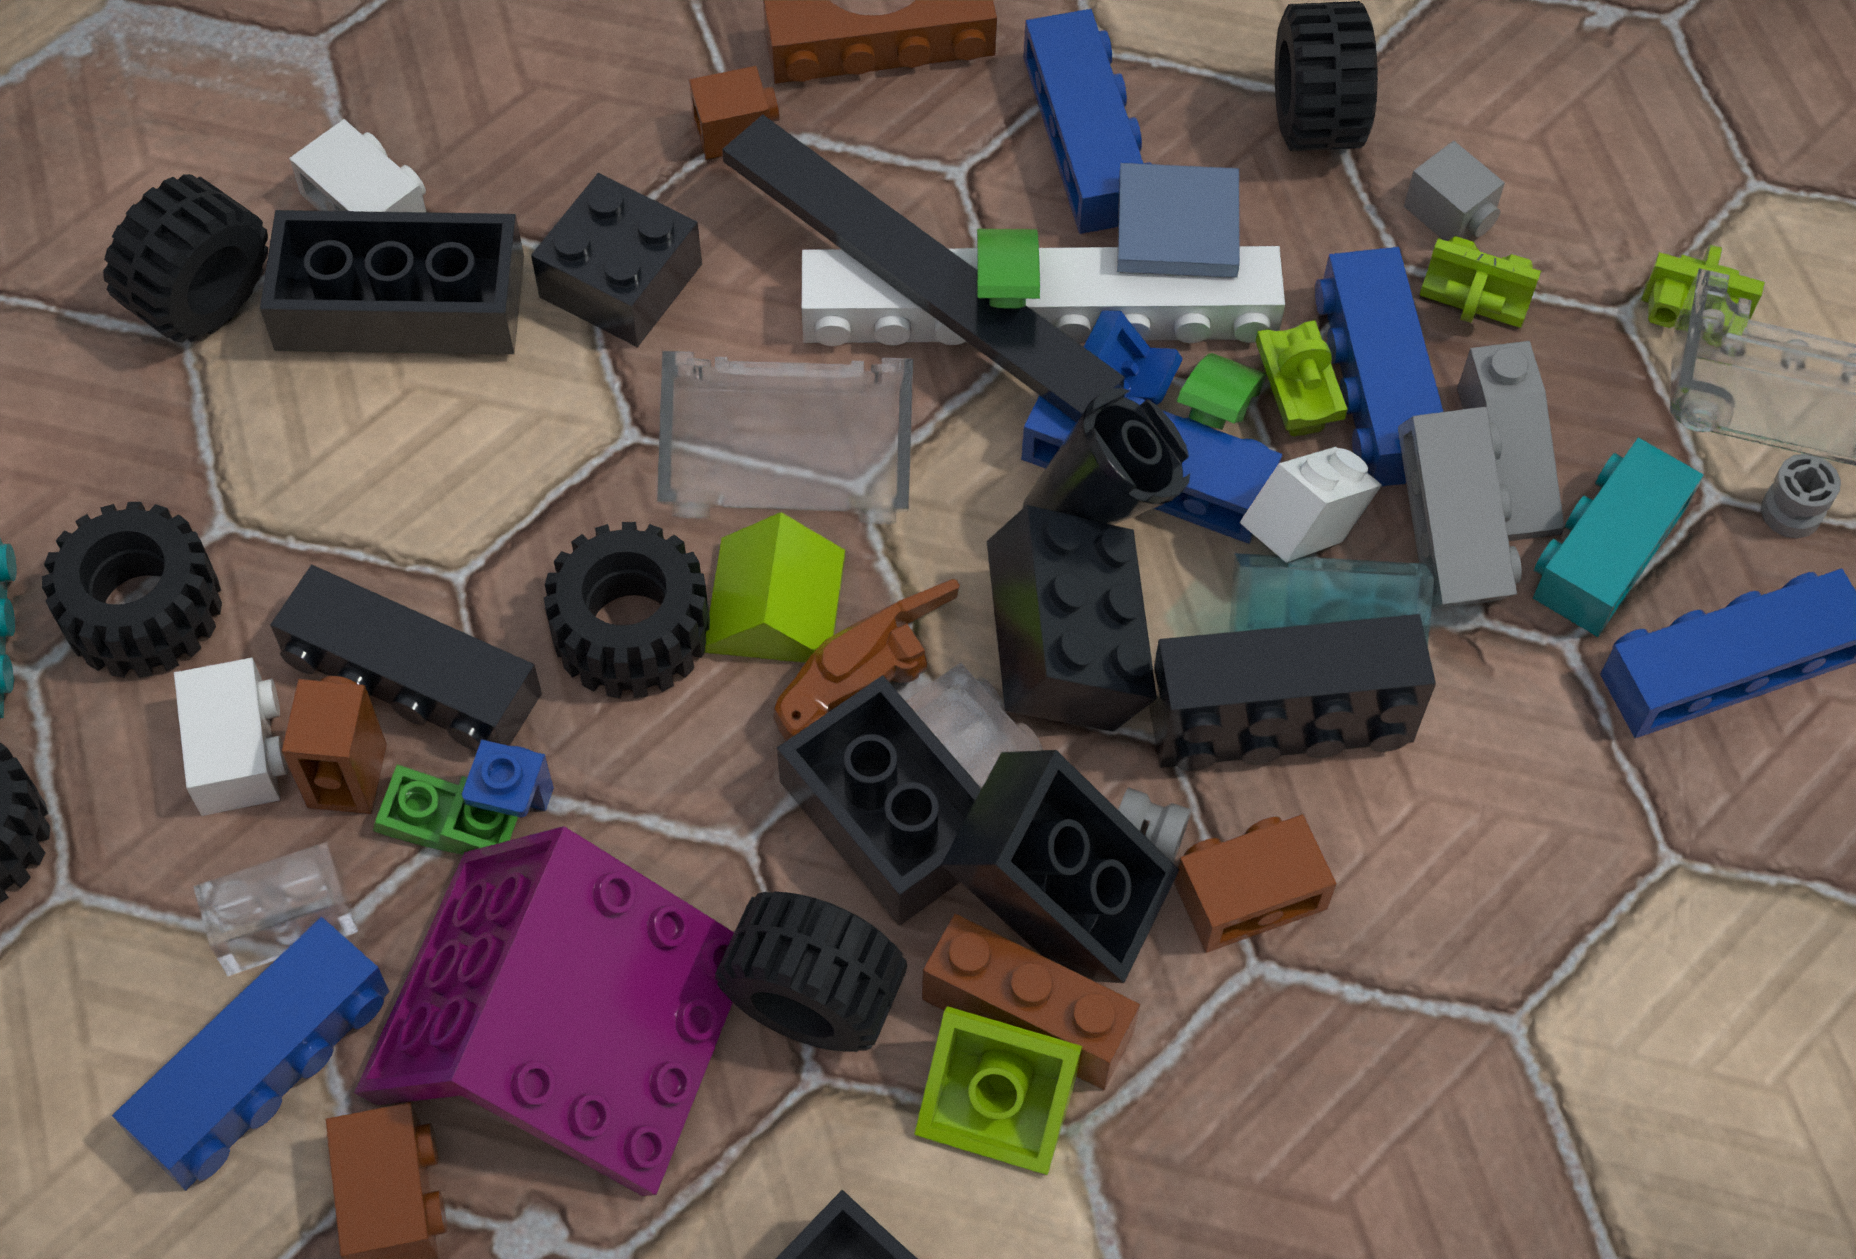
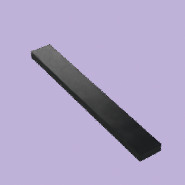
[722,115,1125,422]

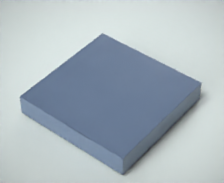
[1117,163,1240,277]

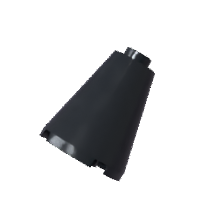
[1023,388,1190,525]

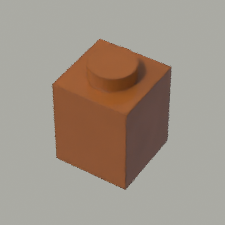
[689,66,779,160]

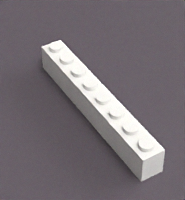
[802,246,1285,346]

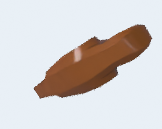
[773,579,960,741]

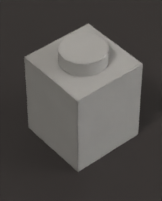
[1404,141,1505,241]

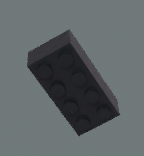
[260,210,524,354]
[1149,614,1436,771]

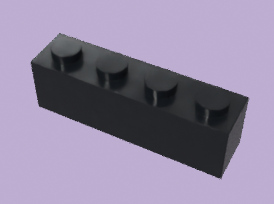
[270,564,542,751]

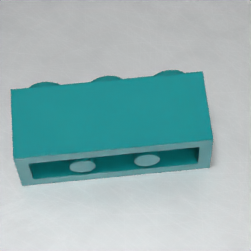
[1532,437,1704,637]

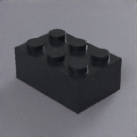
[987,505,1157,732]
[777,675,981,926]
[941,750,1180,983]

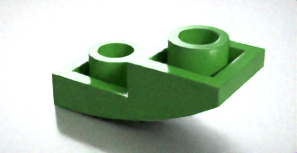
[977,229,1040,308]
[1176,353,1267,430]
[373,764,518,855]

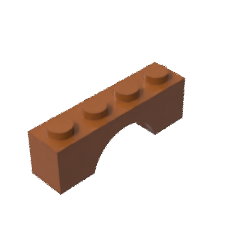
[763,0,997,84]

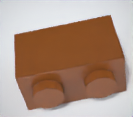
[282,676,387,814]
[1174,814,1337,953]
[325,1102,447,1259]

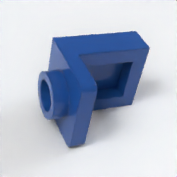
[1084,310,1183,405]
[462,739,554,818]

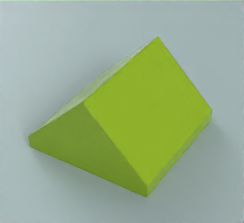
[704,512,845,663]
[914,1006,1082,1175]

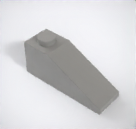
[1457,341,1564,541]

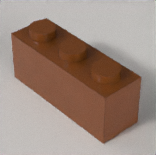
[922,913,1140,1090]

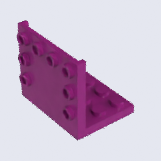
[354,826,734,1196]

